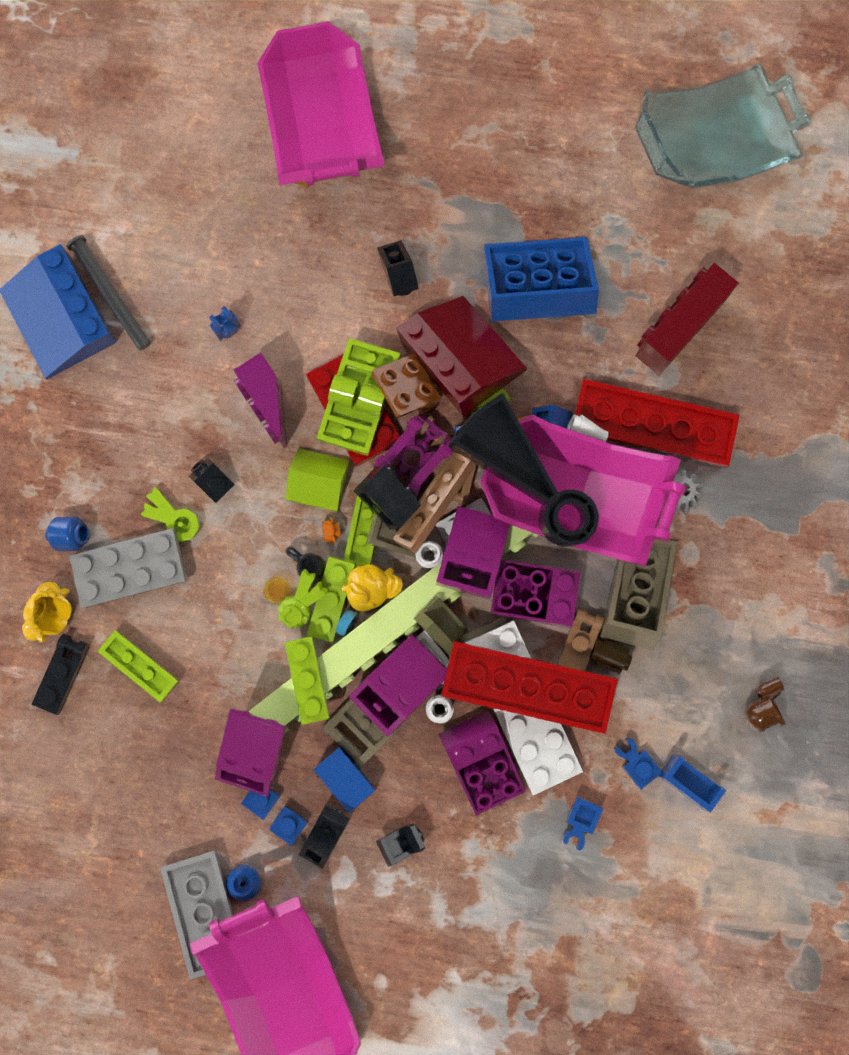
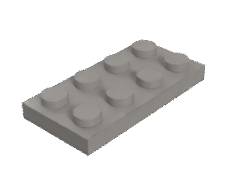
[69,528,188,608]
[160,850,234,980]

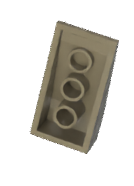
[600,539,677,650]

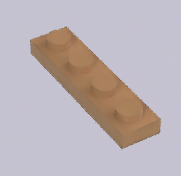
[393,451,477,553]

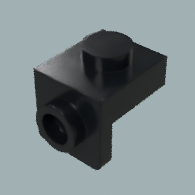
[189,458,235,503]
[376,823,426,867]

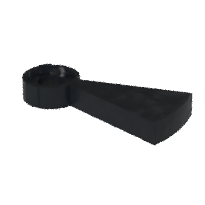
[447,393,599,547]

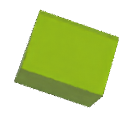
[285,448,350,512]

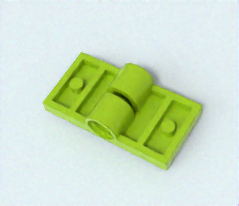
[316,338,400,456]

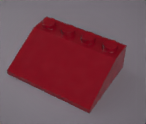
[396,296,527,417]

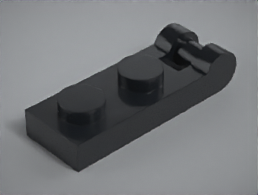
[31,633,89,715]

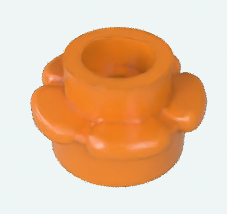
[322,518,341,544]

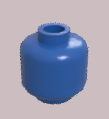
[45,516,89,551]

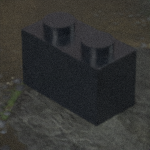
[353,465,421,530]

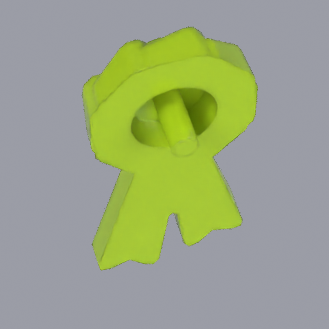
[141,487,200,542]
[277,569,328,628]

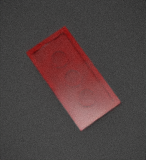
[306,354,400,467]

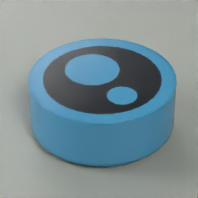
[336,609,359,637]

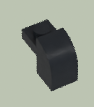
[299,805,350,869]

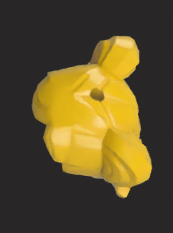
[342,564,403,611]
[22,582,72,643]

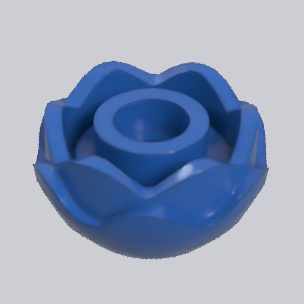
[226,865,261,901]

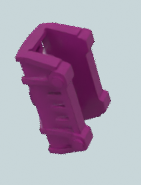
[374,414,453,495]

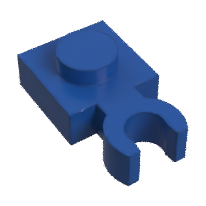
[209,306,241,341]
[614,737,662,790]
[562,796,603,851]

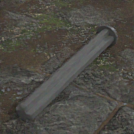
[66,235,151,351]

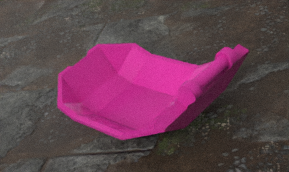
[257,21,385,186]
[480,415,686,566]
[190,896,361,1055]

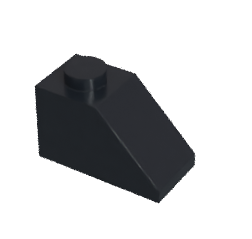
[377,240,419,296]

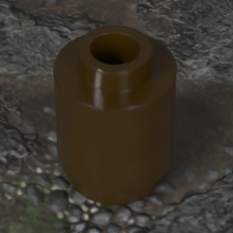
[589,639,632,674]

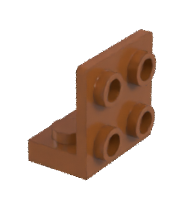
[371,353,441,418]

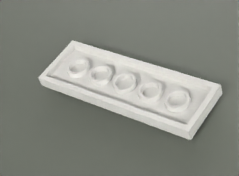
[464,620,583,795]

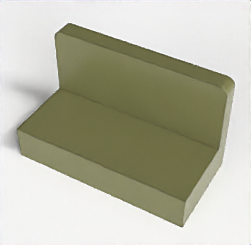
[413,596,468,656]

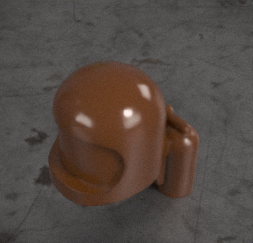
[745,677,786,732]

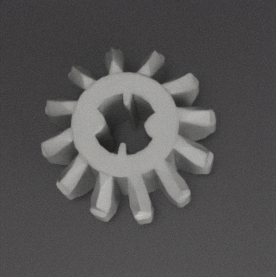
[664,469,703,515]

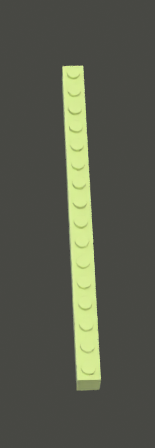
[248,525,539,734]

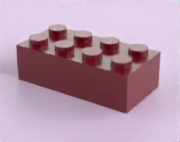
[635,262,739,376]

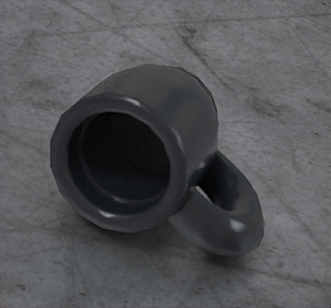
[285,546,326,584]

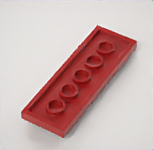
[574,379,740,468]
[441,641,618,734]

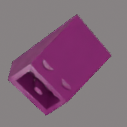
[233,352,287,448]
[436,506,510,600]
[490,559,581,629]
[349,634,447,737]
[215,708,285,797]
[439,711,526,815]

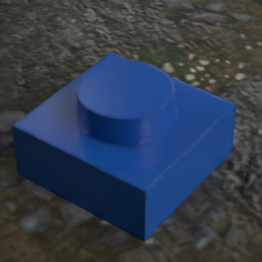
[241,789,280,820]
[269,805,309,846]

